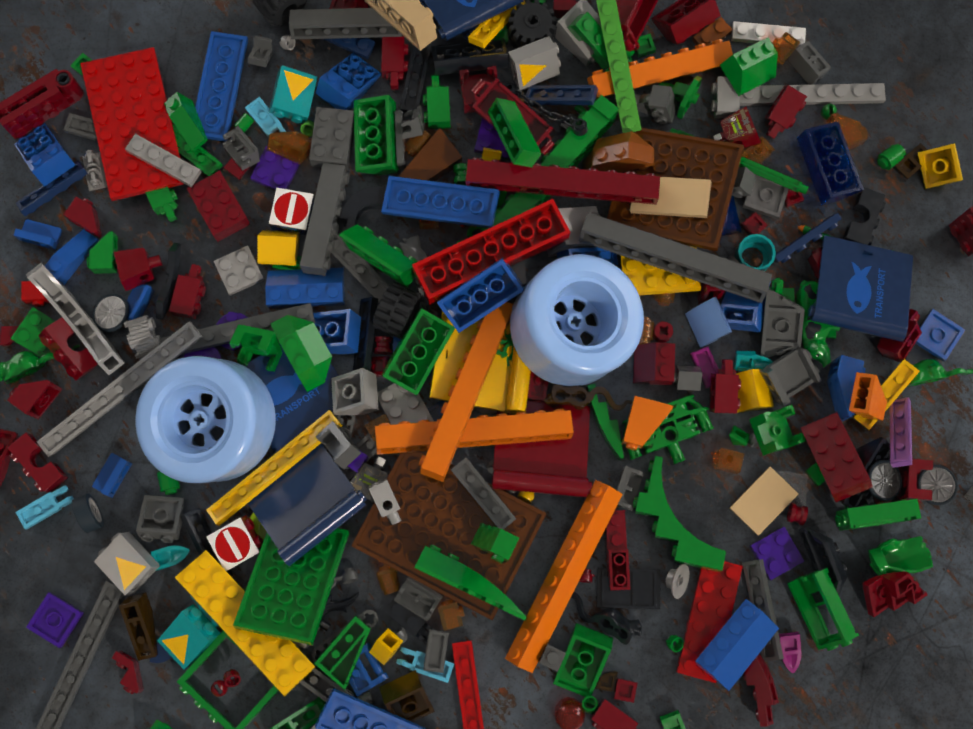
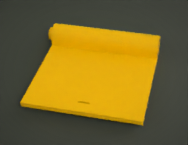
[429,311,531,414]

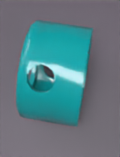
[734,234,776,271]

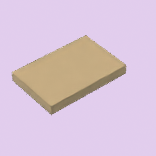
[729,467,798,536]

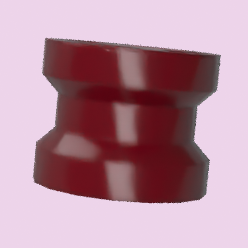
[652,321,673,343]
[374,336,393,355]
[787,503,808,526]

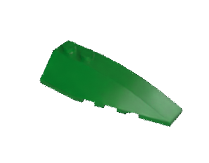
[414,544,526,620]

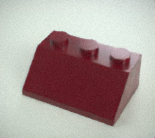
[651,0,721,45]

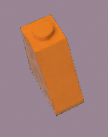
[849,372,887,421]
[622,396,673,450]

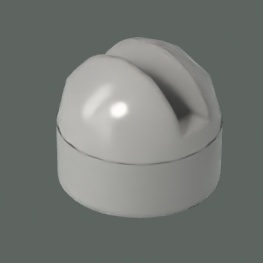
[279,35,296,50]

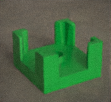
[230,324,282,372]
[749,405,806,456]

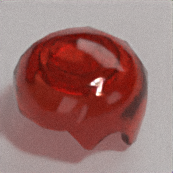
[555,697,585,729]

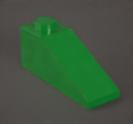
[164,92,208,152]
[270,697,326,729]

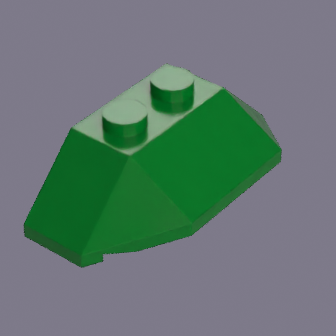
[271,315,332,392]

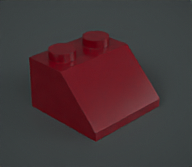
[633,342,675,385]
[7,380,62,420]

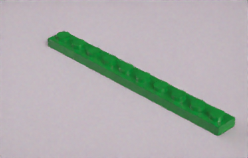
[70,53,223,177]

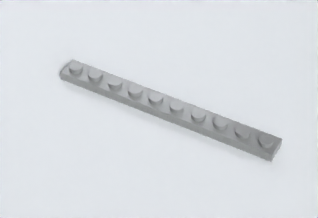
[37,321,203,457]

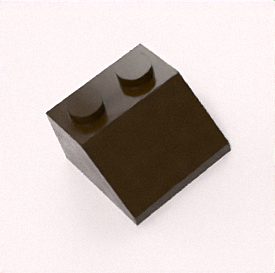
[379,670,435,722]

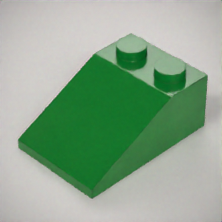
[553,623,613,697]

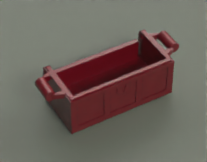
[616,0,658,52]
[471,78,555,156]

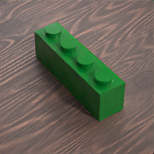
[488,98,542,167]

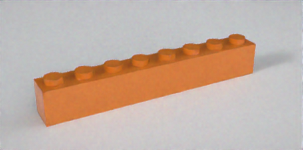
[587,39,733,99]

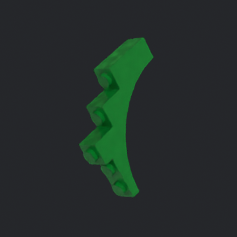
[633,456,726,572]

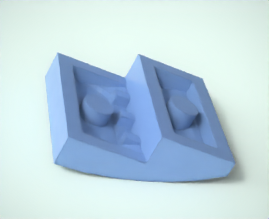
[685,297,732,348]

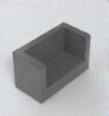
[316,421,361,469]

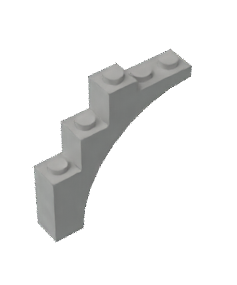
[26,263,124,375]

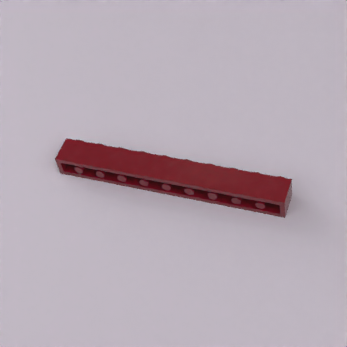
[466,158,660,205]

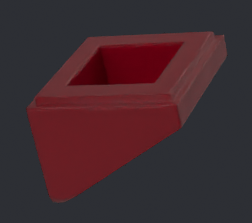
[370,356,391,377]

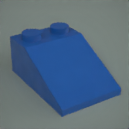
[314,309,361,354]

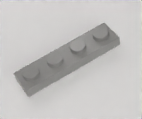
[125,134,201,188]

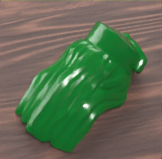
[868,536,933,576]

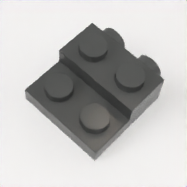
[136,495,185,543]

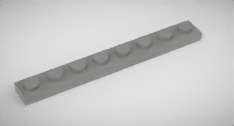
[740,83,886,106]

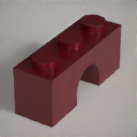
[38,317,98,381]
[7,432,69,493]

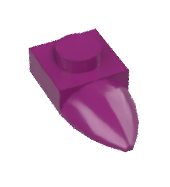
[779,632,802,673]

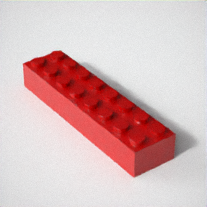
[412,199,571,304]

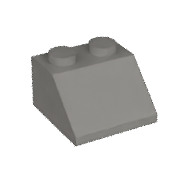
[331,368,378,415]

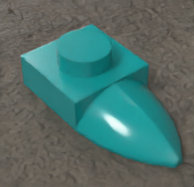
[734,351,773,371]
[151,545,190,571]

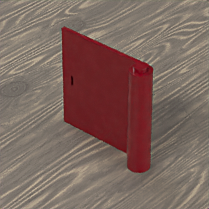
[492,400,592,497]

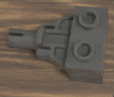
[616,85,677,124]

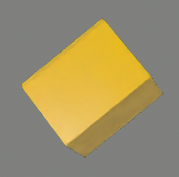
[918,143,963,189]
[257,230,300,266]
[736,369,774,413]

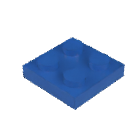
[915,309,965,362]

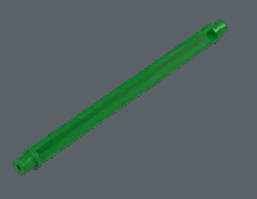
[670,128,809,194]

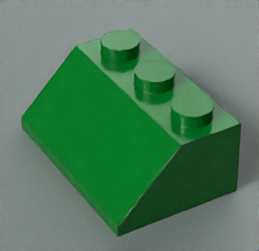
[720,37,778,96]

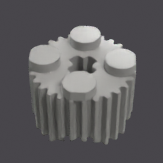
[124,315,161,359]

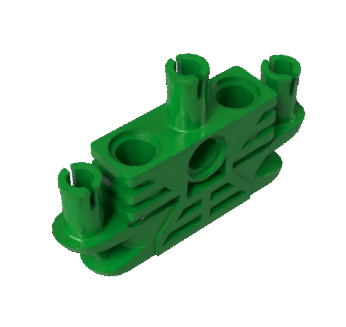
[621,395,714,464]

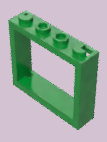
[177,631,278,729]

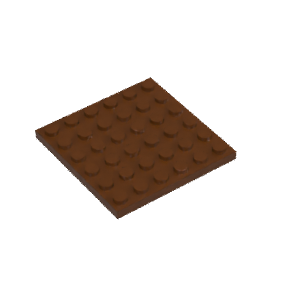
[607,127,744,251]

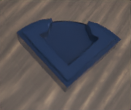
[149,643,172,663]

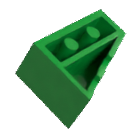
[471,523,519,563]
[314,615,371,690]

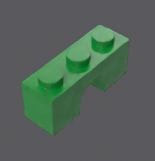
[567,12,609,69]

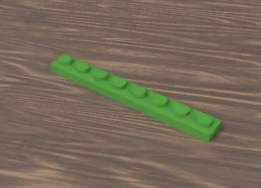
[596,0,642,133]

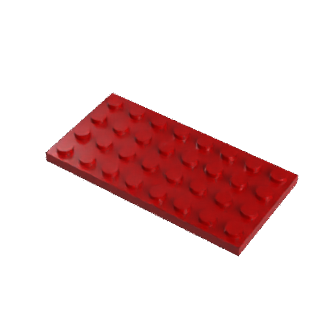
[80,47,184,201]

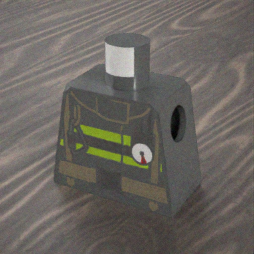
[351,456,389,502]

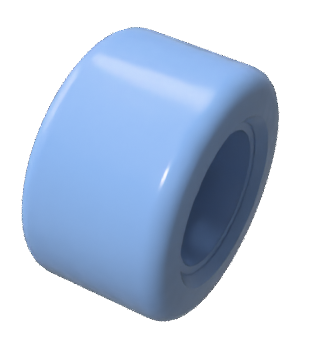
[510,254,644,386]
[135,356,276,483]

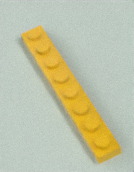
[206,410,342,526]

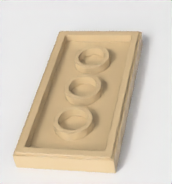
[630,177,712,218]

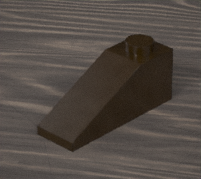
[119,592,158,661]

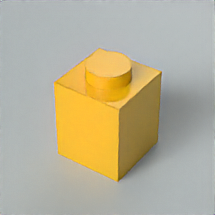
[369,628,403,665]

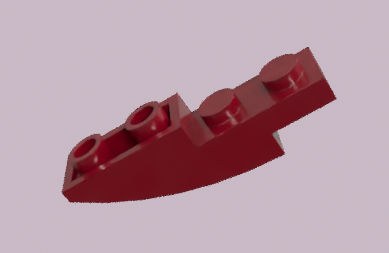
[604,510,630,590]
[743,653,779,727]

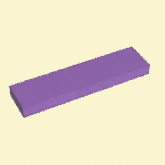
[890,397,912,468]

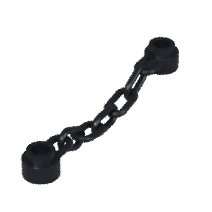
[504,83,588,136]

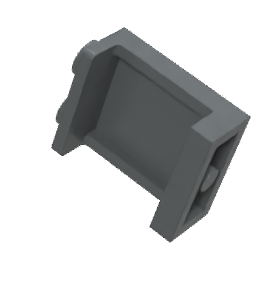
[760,347,822,406]

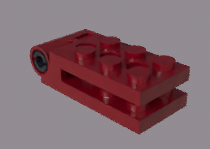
[0,69,84,140]

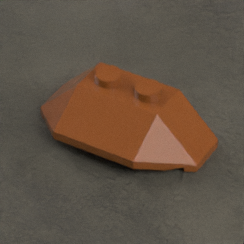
[583,131,654,173]

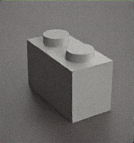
[711,76,740,118]

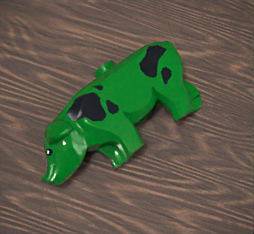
[796,280,840,368]

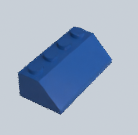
[437,259,524,333]
[265,268,345,309]
[695,599,779,691]

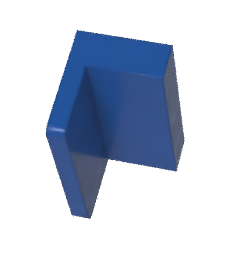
[13,219,62,250]
[127,284,155,321]
[92,453,132,498]

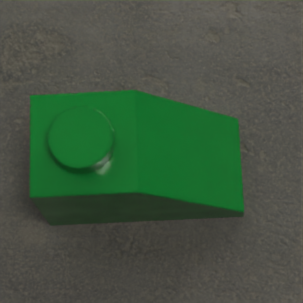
[87,231,118,274]

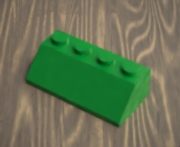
[354,95,398,175]
[339,224,418,287]
[381,308,455,395]

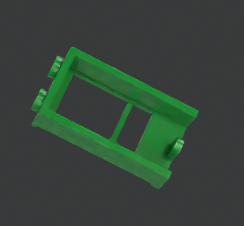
[835,499,921,531]
[787,568,859,651]

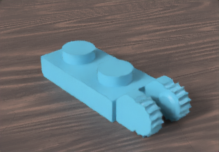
[245,97,290,147]
[16,485,74,530]
[396,647,454,683]

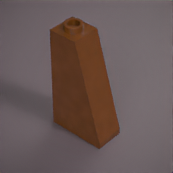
[398,128,462,182]

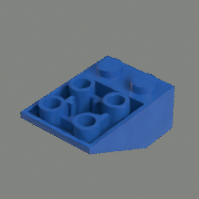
[316,53,382,110]
[14,123,75,187]
[721,281,771,332]
[827,355,865,421]

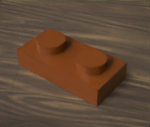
[692,17,732,46]

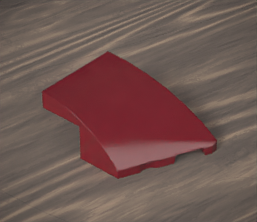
[862,571,927,617]

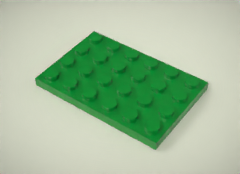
[233,528,349,646]

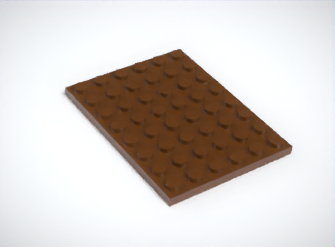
[351,451,547,621]

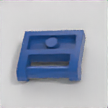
[349,642,389,696]

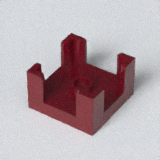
[459,66,497,114]
[895,459,933,503]

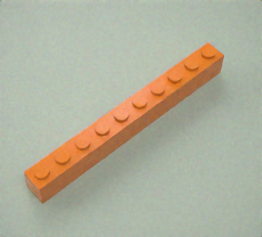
[418,302,513,482]
[375,409,574,455]
[505,480,623,673]

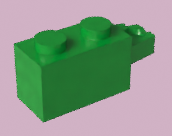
[423,75,451,129]
[145,187,178,222]

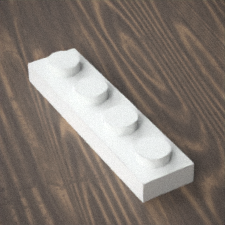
[731,21,806,47]

